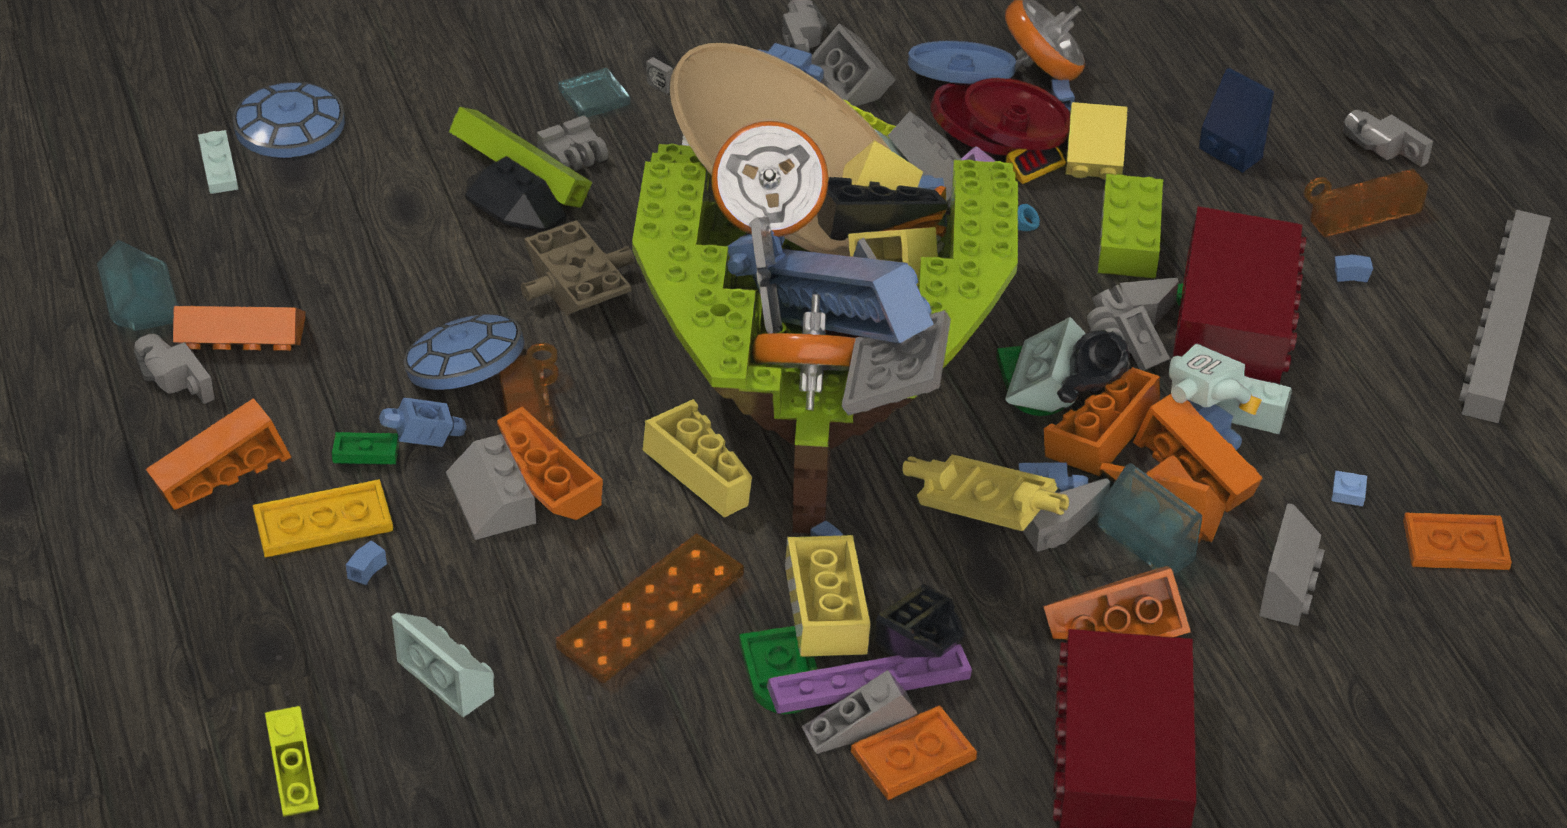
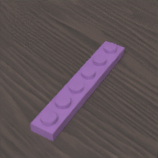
[767,644,972,714]

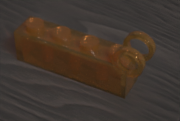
[1304,169,1428,237]
[499,343,559,438]

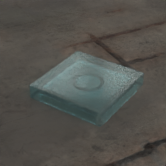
[558,68,630,117]

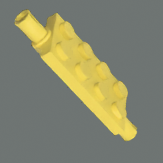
[902,454,1069,531]

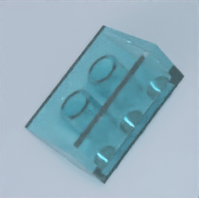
[97,240,178,331]
[1097,463,1203,575]

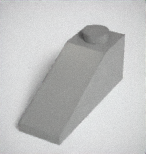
[1023,478,1110,552]

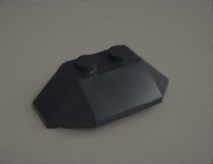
[465,156,566,232]
[874,584,965,658]

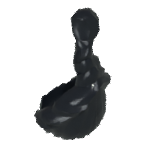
[1057,330,1130,403]

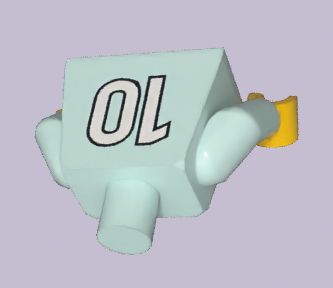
[1169,344,1262,415]

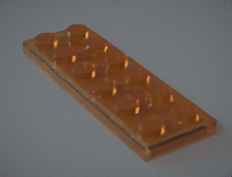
[556,533,744,683]

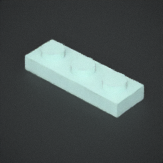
[198,130,238,194]

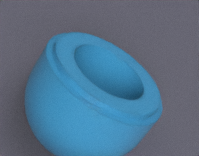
[1018,204,1040,231]

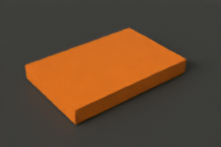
[1403,513,1512,570]
[851,705,977,800]

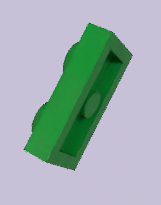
[332,432,400,464]

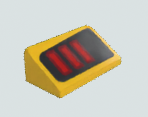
[1006,147,1066,184]

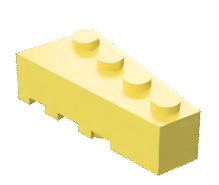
[643,399,752,518]

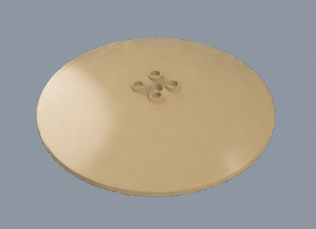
[670,43,891,256]

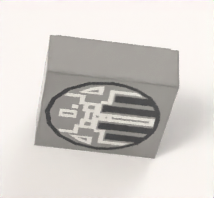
[646,57,673,94]

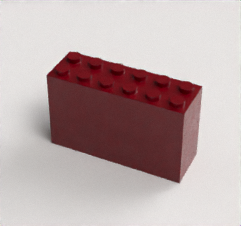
[1172,206,1306,384]
[1052,629,1196,828]

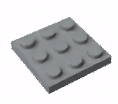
[842,310,951,416]

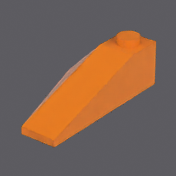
[497,407,603,520]
[1100,462,1226,543]
[1043,566,1191,639]

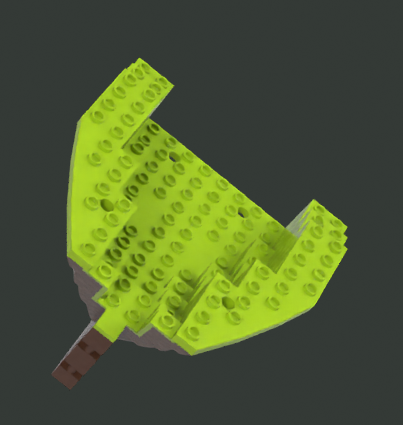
[632,144,1018,533]

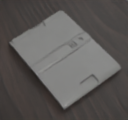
[749,216,782,333]

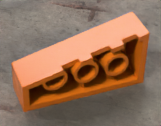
[1133,394,1263,513]

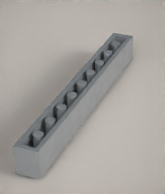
[1459,210,1551,423]

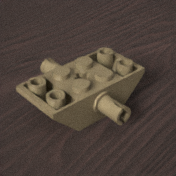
[521,220,635,315]

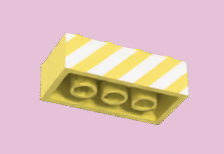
[785,535,870,657]

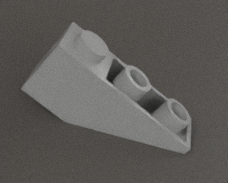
[802,670,917,754]

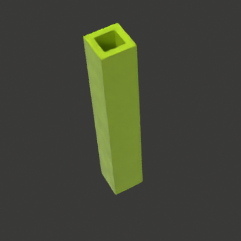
[449,107,592,208]

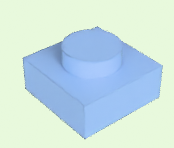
[1331,471,1367,506]

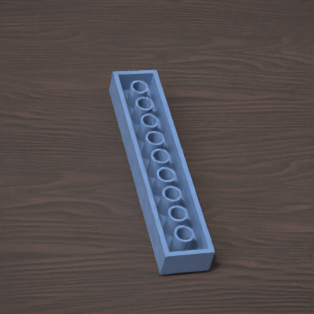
[752,249,934,343]

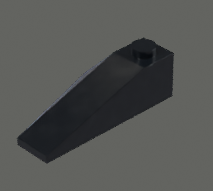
[817,177,948,241]

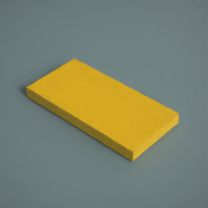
[253,479,393,557]

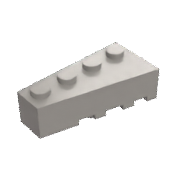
[887,111,962,213]

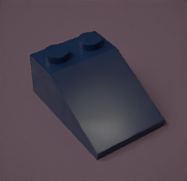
[1198,68,1274,173]

